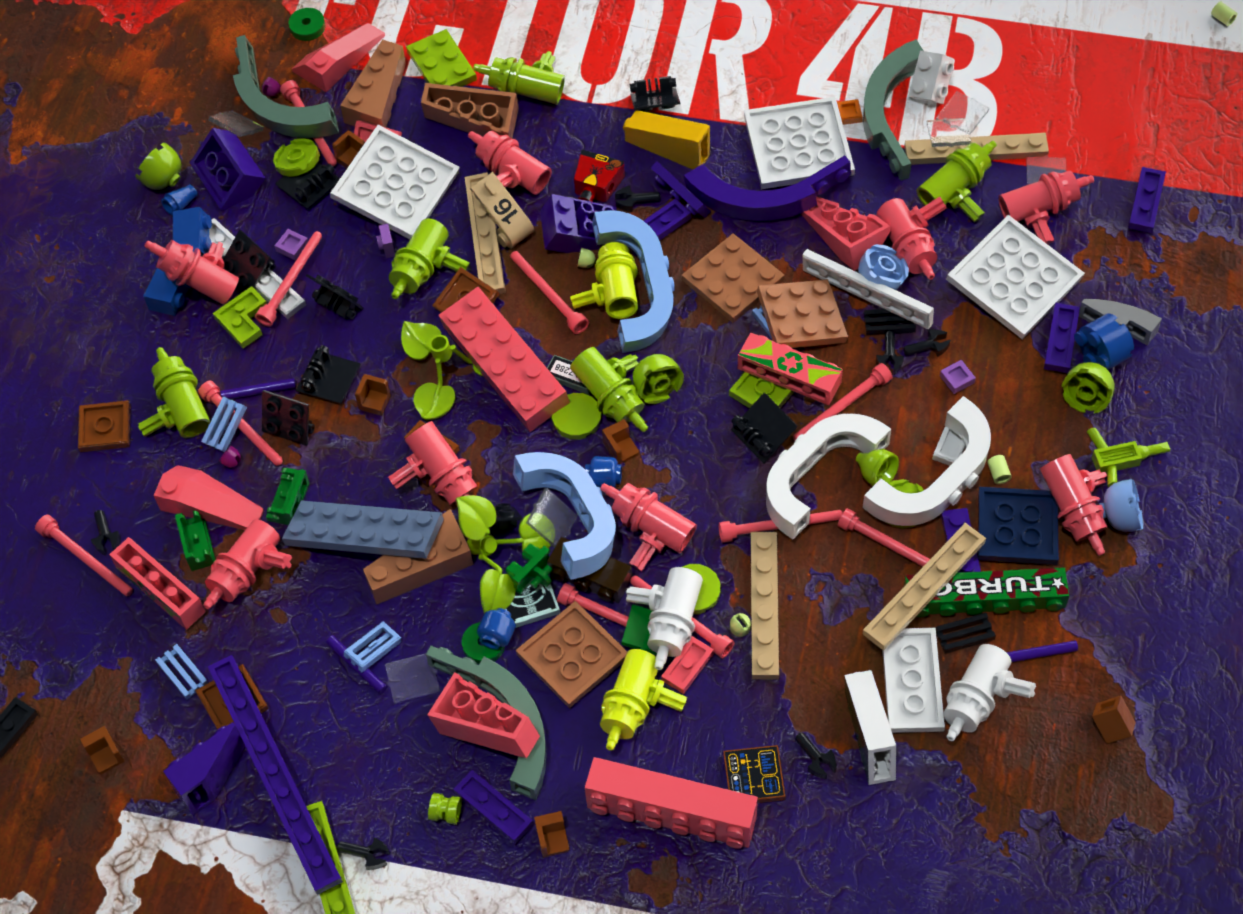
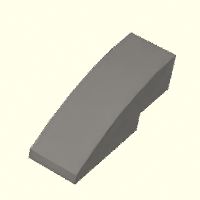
[1079,299,1162,346]

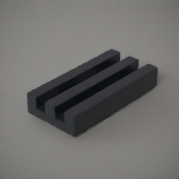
[864,309,916,335]
[936,613,996,654]

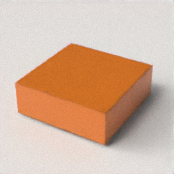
[837,99,863,125]

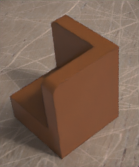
[332,130,365,169]
[355,374,391,416]
[602,419,639,464]
[1092,695,1136,743]
[80,726,125,774]
[534,811,570,858]

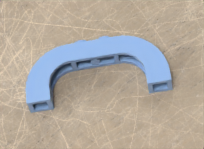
[592,211,674,353]
[513,452,616,580]

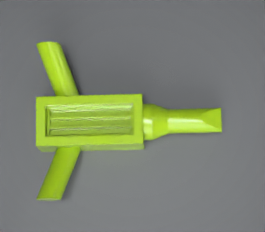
[1087,428,1170,487]

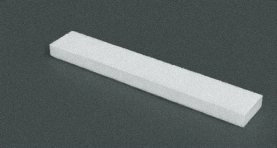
[209,218,306,319]
[802,249,934,329]

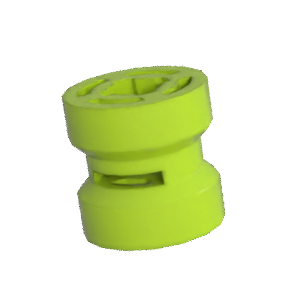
[428,792,462,825]

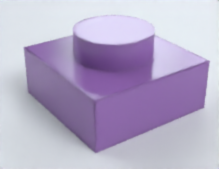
[376,224,395,258]
[274,229,308,261]
[940,360,976,394]

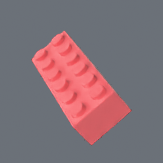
[438,287,570,432]
[585,757,758,849]

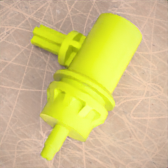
[570,242,638,319]
[600,649,687,751]

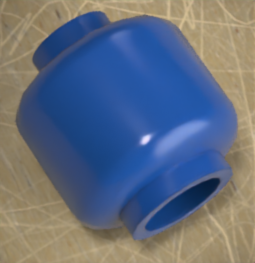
[585,456,622,488]
[477,608,516,650]

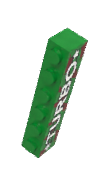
[903,568,1069,617]

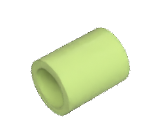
[1211,1,1238,26]
[987,455,1012,484]

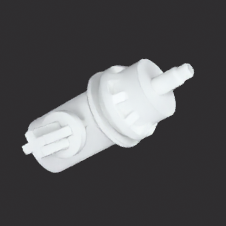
[626,567,703,670]
[943,644,1036,741]

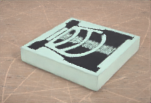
[505,584,560,628]

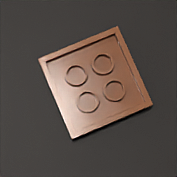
[682,233,785,323]
[757,279,848,348]
[516,601,627,708]

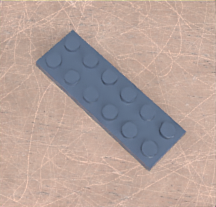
[282,500,444,559]

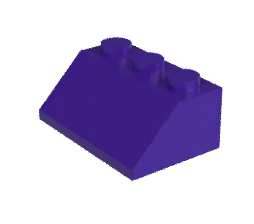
[190,128,265,210]

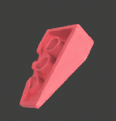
[292,23,385,92]
[800,196,891,271]
[153,465,264,530]

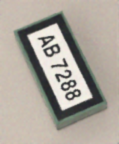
[547,355,590,395]

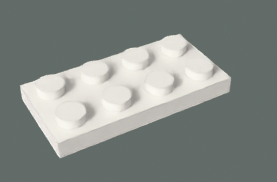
[882,628,945,733]

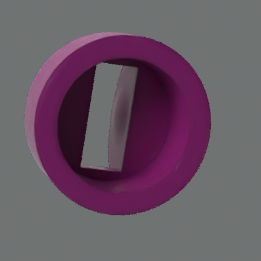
[262,77,281,97]
[219,445,241,468]

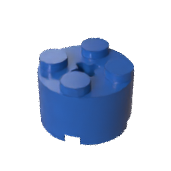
[1074,313,1134,370]

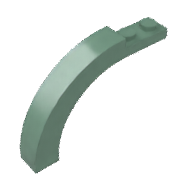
[233,35,339,138]
[863,39,924,181]
[426,646,546,800]

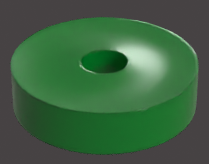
[288,8,325,41]
[462,622,505,664]

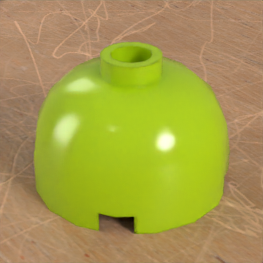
[135,143,181,190]
[633,354,684,404]
[1062,362,1115,413]

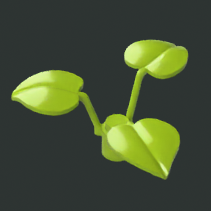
[401,321,484,420]
[456,495,554,614]

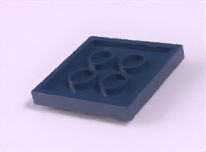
[978,487,1059,565]

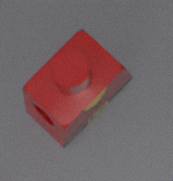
[574,149,625,202]

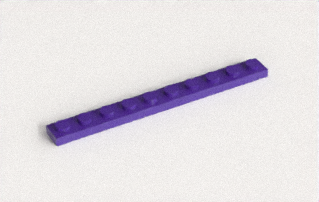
[208,655,343,895]

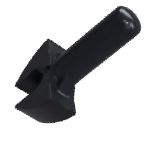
[615,186,661,212]
[903,329,951,357]
[876,331,904,375]
[91,510,121,556]
[795,733,836,779]
[337,837,391,870]

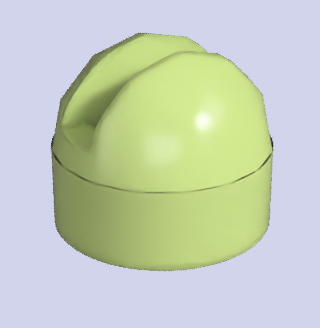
[577,248,596,268]
[730,613,751,637]

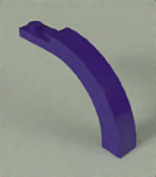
[684,155,851,221]

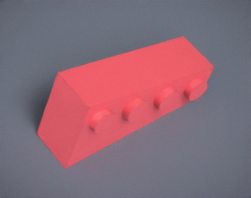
[427,672,540,758]

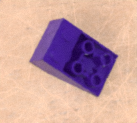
[540,194,617,253]
[163,722,245,816]

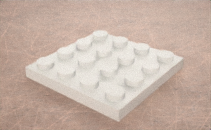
[744,97,855,189]
[330,125,460,239]
[946,215,1085,339]

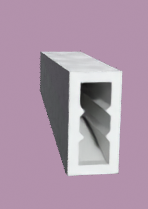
[844,670,896,785]

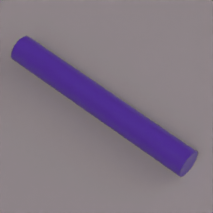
[220,378,296,399]
[326,635,387,694]
[1006,640,1078,662]

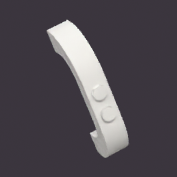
[863,396,991,526]
[766,414,891,539]

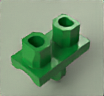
[505,544,553,594]

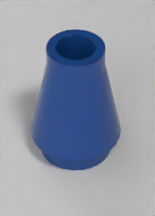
[161,184,198,215]

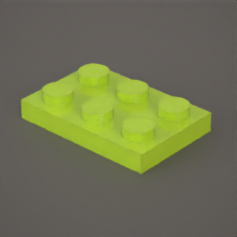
[406,29,477,87]
[729,340,794,408]

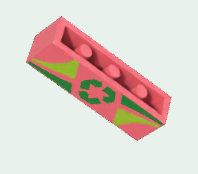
[737,333,843,405]
[109,537,206,630]

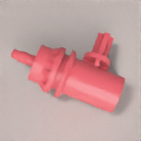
[468,131,552,195]
[998,170,1094,245]
[876,197,947,280]
[144,240,239,305]
[388,421,478,505]
[1040,454,1107,556]
[600,483,697,572]
[203,519,292,609]

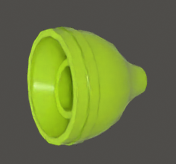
[856,449,899,486]

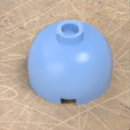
[858,244,909,290]
[1099,479,1143,532]

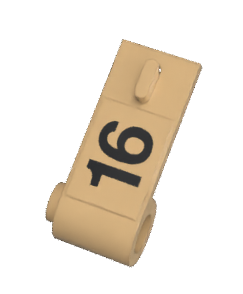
[470,172,534,248]

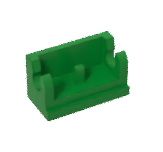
[266,468,310,525]
[175,511,216,571]

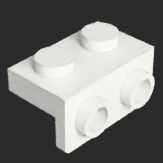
[908,51,955,104]

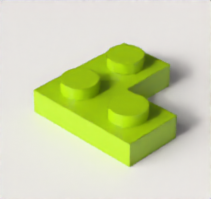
[213,286,267,348]

